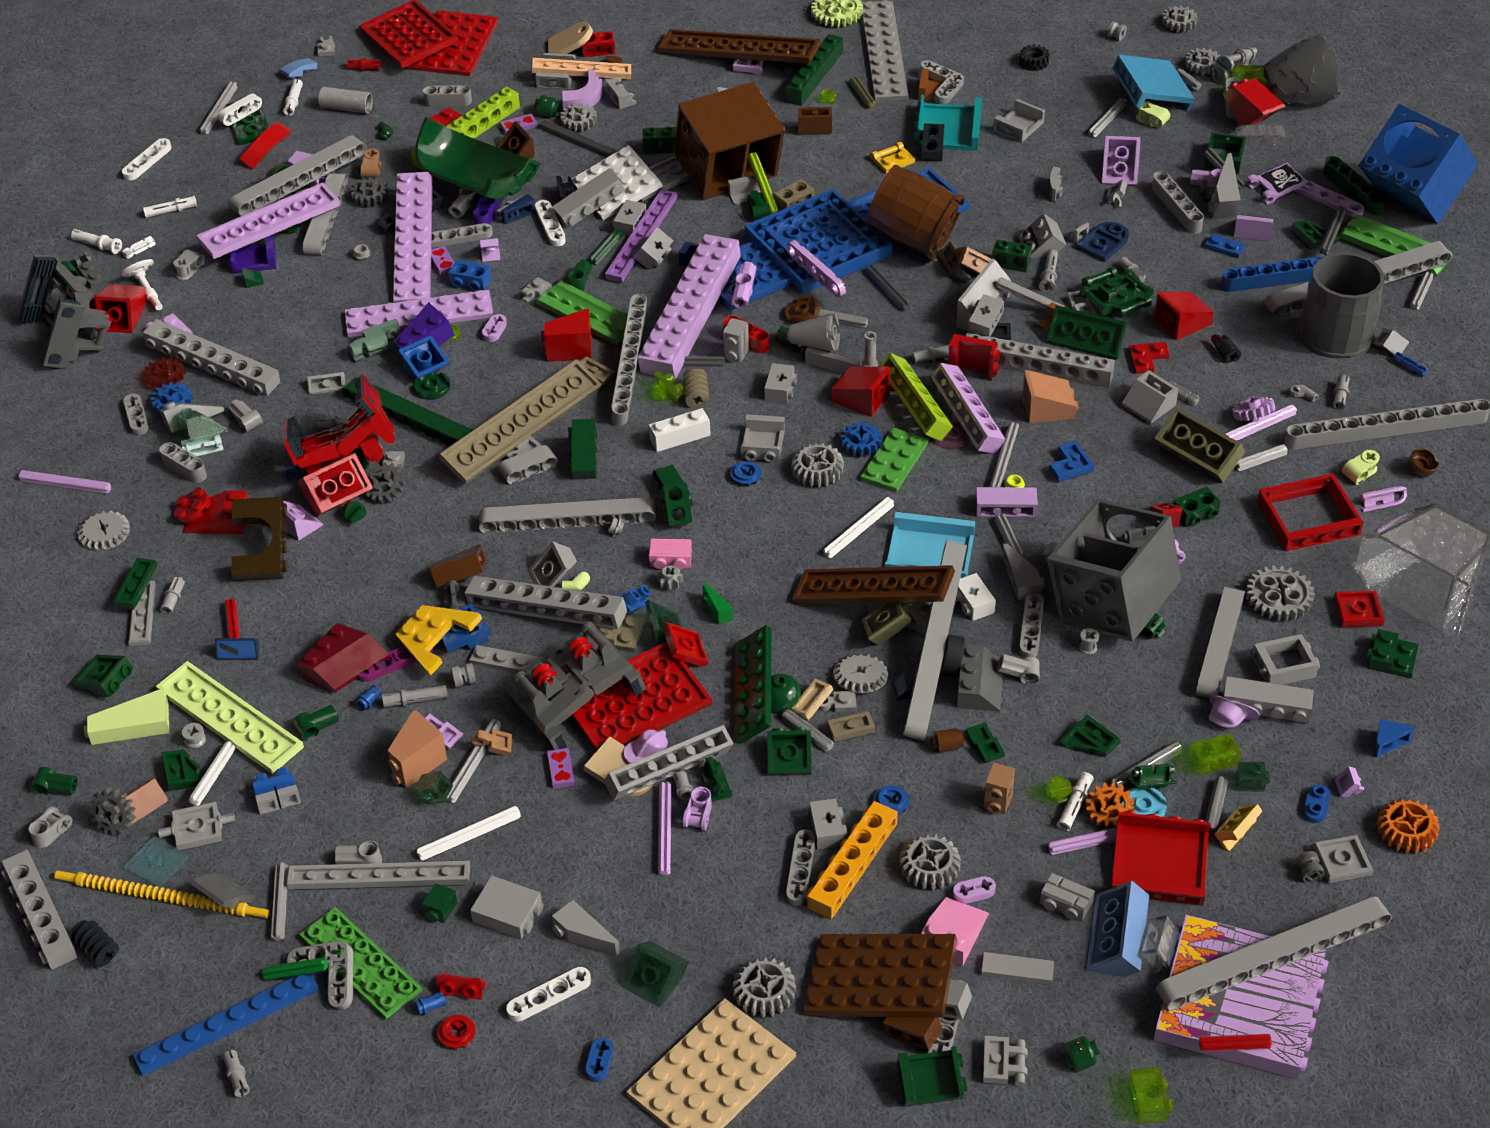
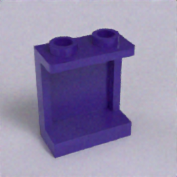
[228,234,277,274]

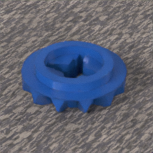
[730,461,762,487]
[874,785,909,816]

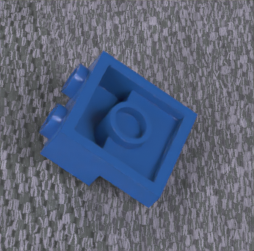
[442,603,491,652]

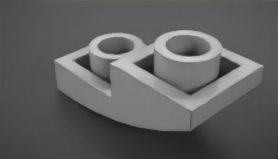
[1049,166,1063,202]

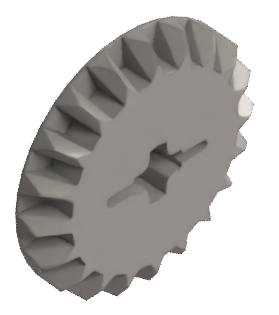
[77,510,130,550]
[833,654,888,693]

